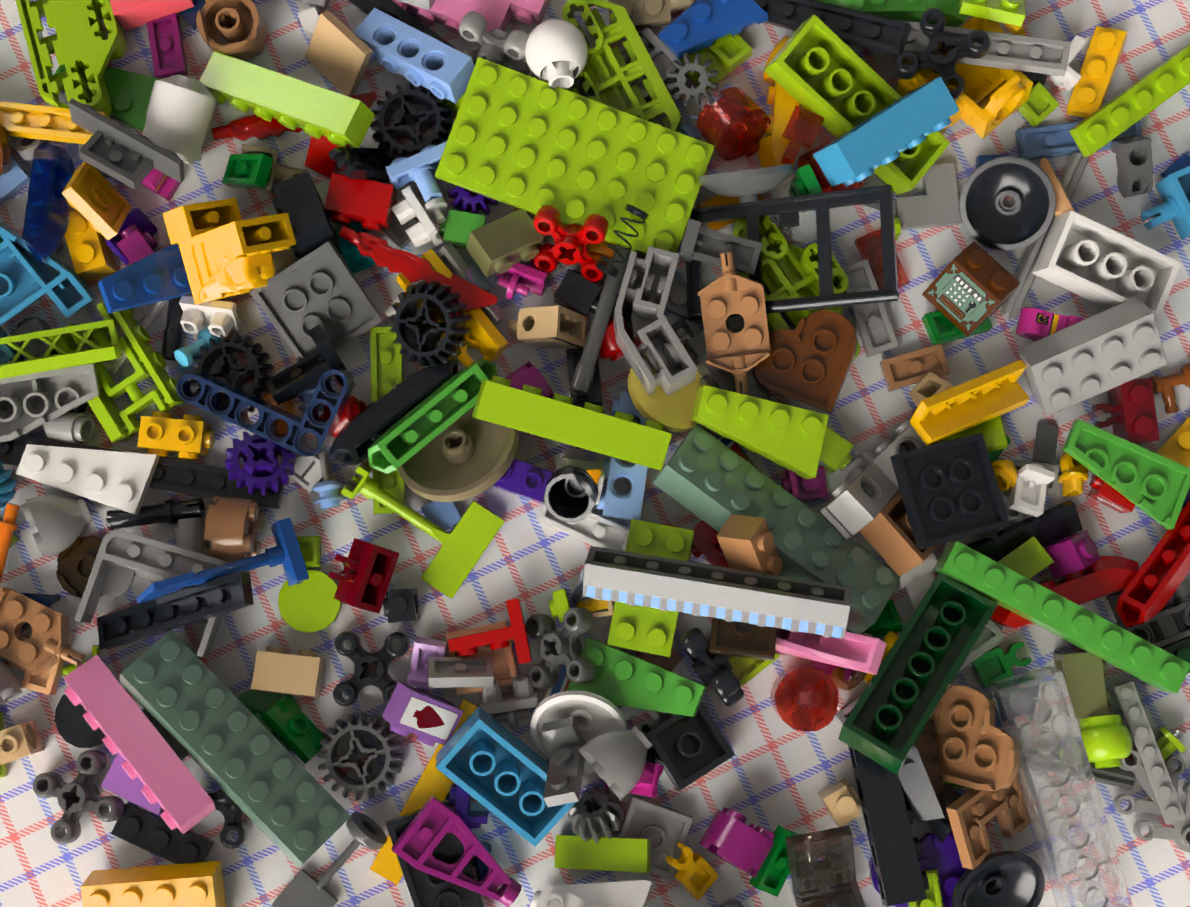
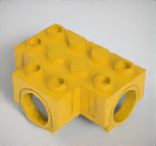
[896,16,1033,139]

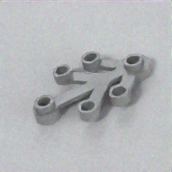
[1113,747,1190,852]

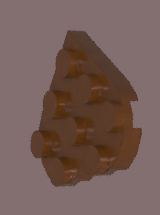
[753,310,858,414]

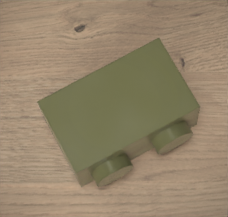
[466,209,544,277]
[1053,651,1111,719]

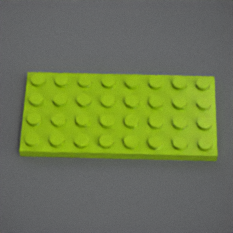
[435,57,715,256]

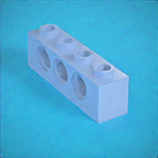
[353,8,474,104]
[597,390,651,521]

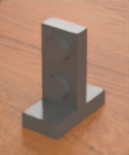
[679,219,763,276]
[542,717,595,807]

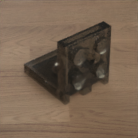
[785,825,865,907]

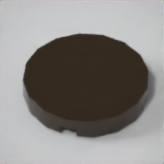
[56,536,105,598]

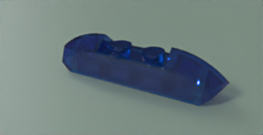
[22,142,74,265]

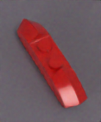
[1115,500,1190,627]
[991,556,1139,629]

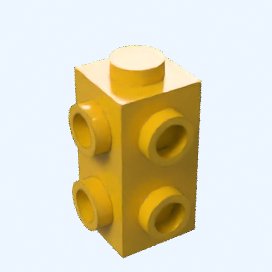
[137,411,215,460]

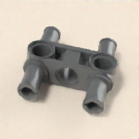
[1106,576,1190,686]

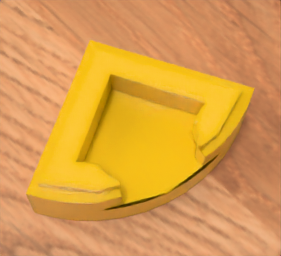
[575,598,608,612]

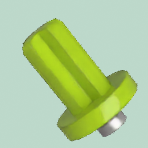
[1156,726,1187,761]

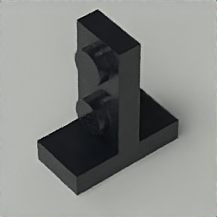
[265,325,356,405]

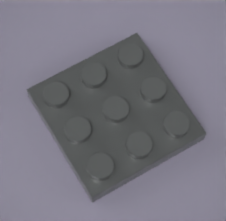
[250,239,383,361]

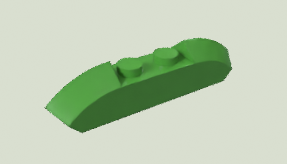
[819,0,968,27]
[368,358,498,474]

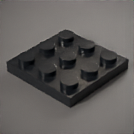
[890,433,1010,550]

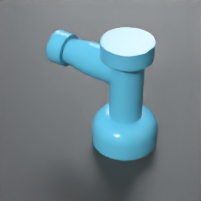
[174,327,220,374]

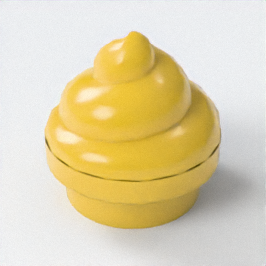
[991,459,1018,491]

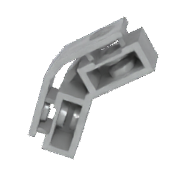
[613,246,698,396]
[820,418,944,539]

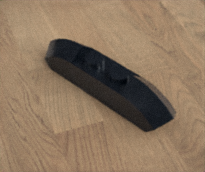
[329,360,458,465]

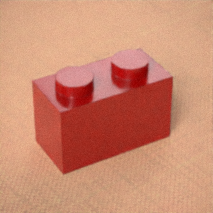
[324,173,397,231]

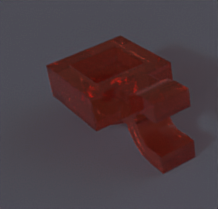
[780,105,825,165]

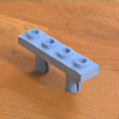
[386,141,447,203]

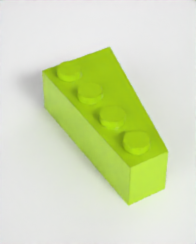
[691,385,829,480]

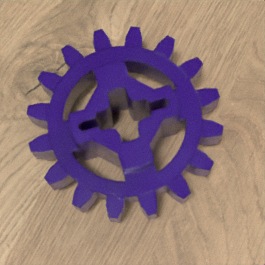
[225,431,296,496]

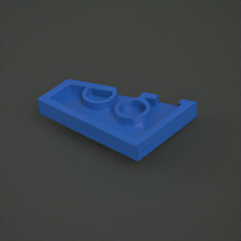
[658,0,768,59]

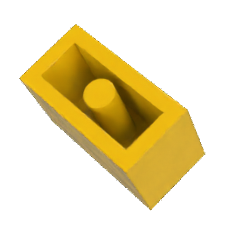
[59,210,118,282]

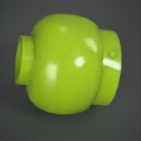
[1075,715,1133,769]

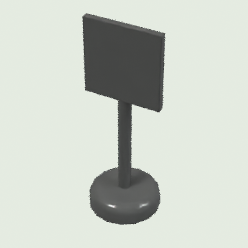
[272,811,387,907]

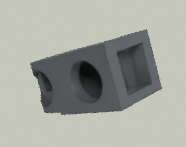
[1111,134,1153,198]

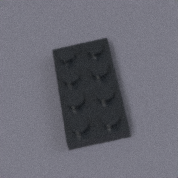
[386,799,484,907]

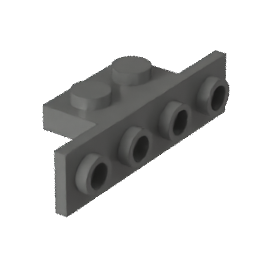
[68,98,184,189]

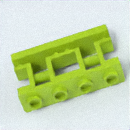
[48,302,185,442]

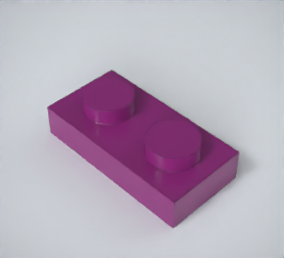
[146,13,188,79]

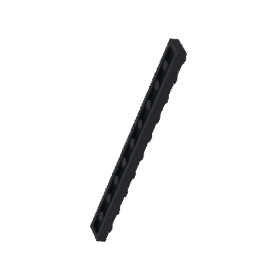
[0,435,284,509]

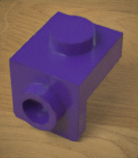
[449,784,489,829]

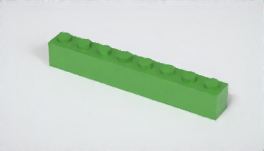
[933,541,1190,694]

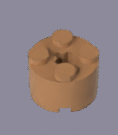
[196,0,267,61]
[204,496,265,562]

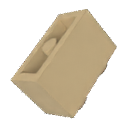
[251,646,325,698]

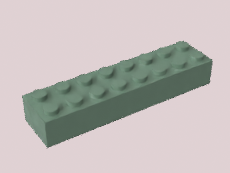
[653,424,901,634]
[120,630,351,869]

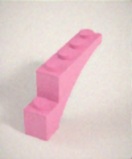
[392,0,551,35]
[709,617,887,675]

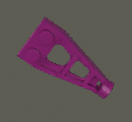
[392,795,522,907]

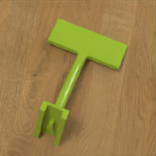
[341,461,505,599]

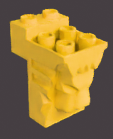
[163,198,296,304]

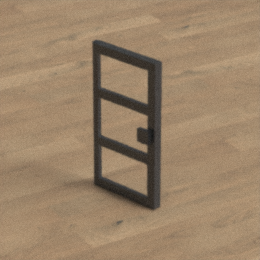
[685,185,899,321]

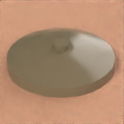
[397,405,519,502]

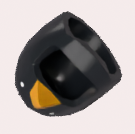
[544,465,601,523]

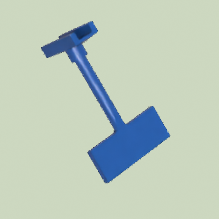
[136,518,309,604]

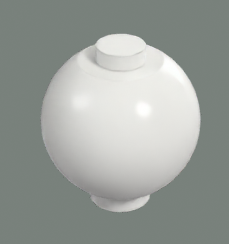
[525,19,588,89]

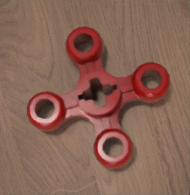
[533,205,609,282]

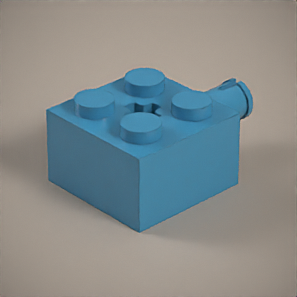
[1141,166,1190,240]

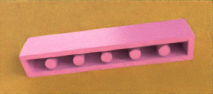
[63,654,215,834]

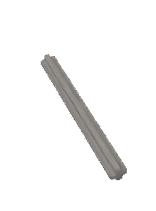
[1000,152,1089,319]

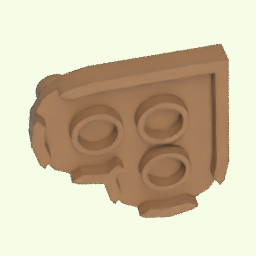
[931,686,1020,791]

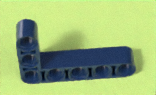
[176,368,354,457]

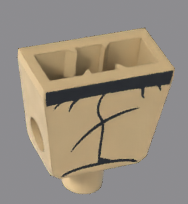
[508,305,588,348]

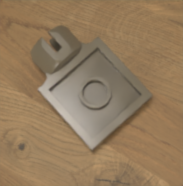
[608,0,697,30]

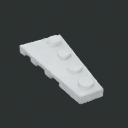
[15,444,160,515]

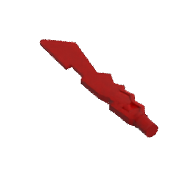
[212,92,377,142]
[339,225,498,312]

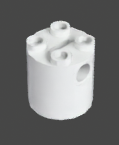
[142,75,217,165]

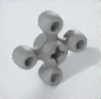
[459,11,530,76]

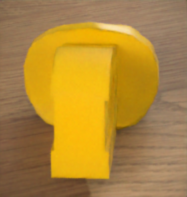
[1058,452,1089,497]

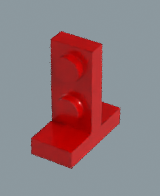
[448,598,533,664]

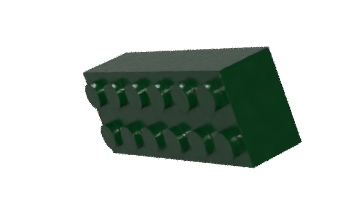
[838,572,997,775]

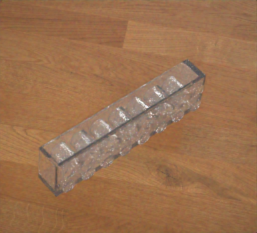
[989,666,1133,907]

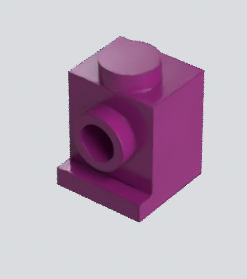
[116,224,159,264]

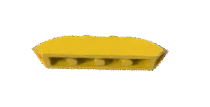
[757,36,799,183]

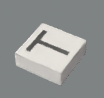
[288,455,331,493]

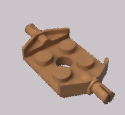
[698,252,771,394]
[0,587,85,676]

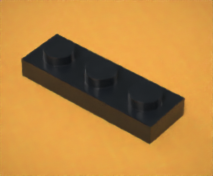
[111,803,214,864]

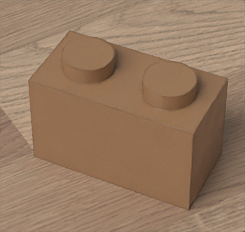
[716,514,783,576]

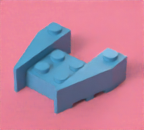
[0,223,97,364]

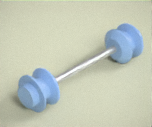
[298,385,345,510]

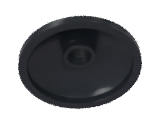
[959,156,1056,251]
[952,851,1045,907]

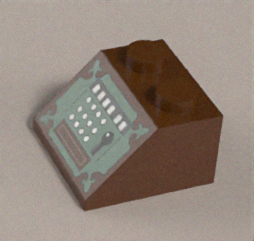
[922,241,1020,337]

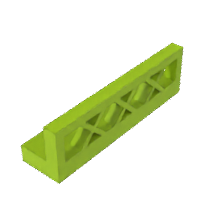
[0,318,123,379]

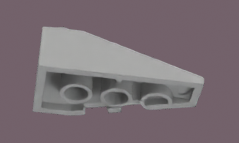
[0,363,101,442]

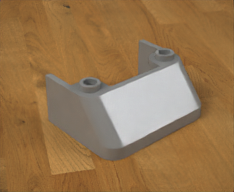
[74,530,226,658]

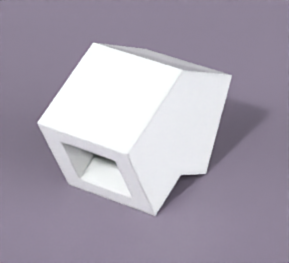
[297,6,320,38]

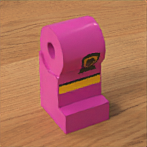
[140,168,182,202]
[1015,308,1083,342]

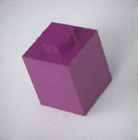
[1044,530,1101,578]

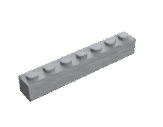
[1113,681,1187,825]

